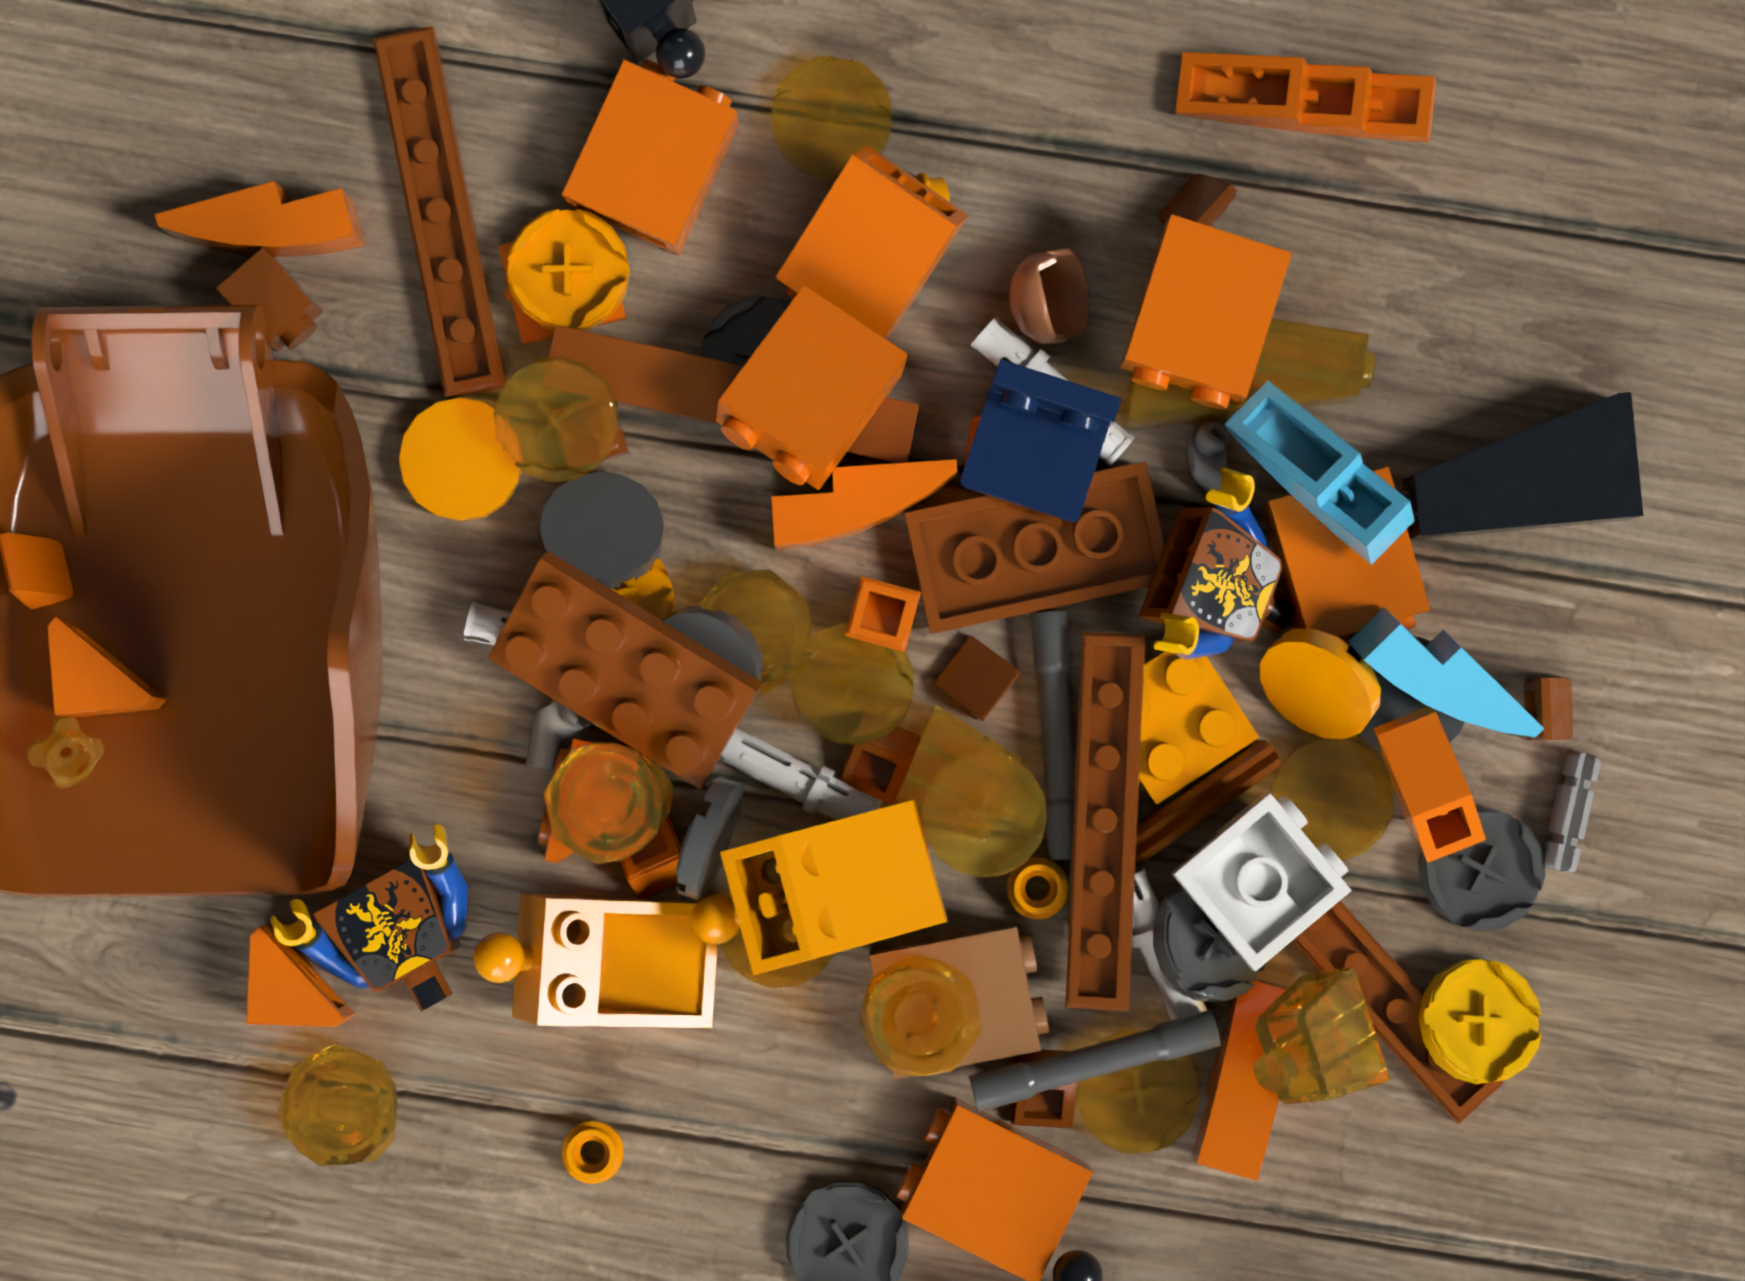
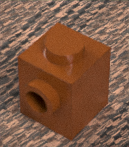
[216,247,323,352]

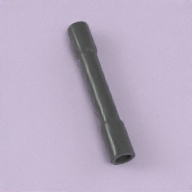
[1031,611,1076,860]
[969,1010,1221,1112]

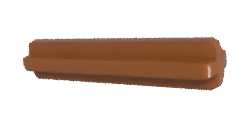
[1136,740,1281,865]

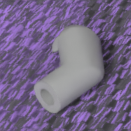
[1187,421,1230,493]
[525,700,592,771]

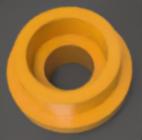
[1006,857,1069,919]
[561,1120,624,1184]

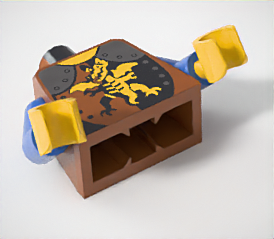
[1139,466,1293,660]
[270,824,469,1012]

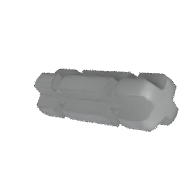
[1543,751,1601,873]

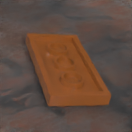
[904,461,1165,635]
[487,551,763,789]

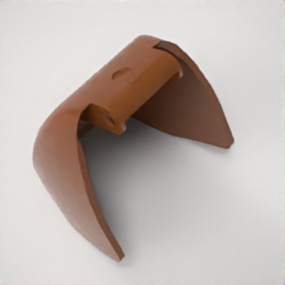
[0,305,383,897]

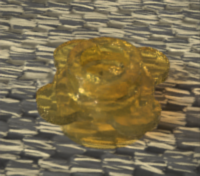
[27,716,104,788]

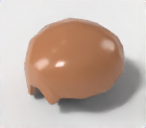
[1009,248,1089,344]

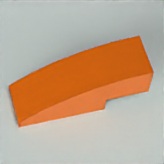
[155,181,365,257]
[771,459,957,550]
[1191,980,1300,1182]

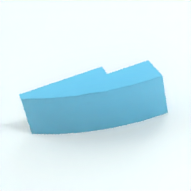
[1225,380,1415,565]
[1348,607,1544,737]

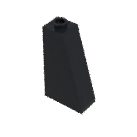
[1397,392,1644,540]

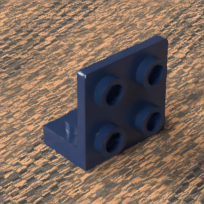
[960,359,1122,523]

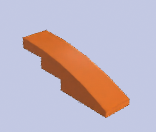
[1175,52,1437,143]

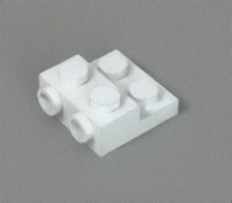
[1171,793,1352,972]

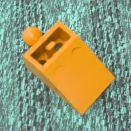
[691,800,948,975]
[473,893,718,1028]

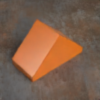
[47,616,167,718]
[246,923,355,1027]

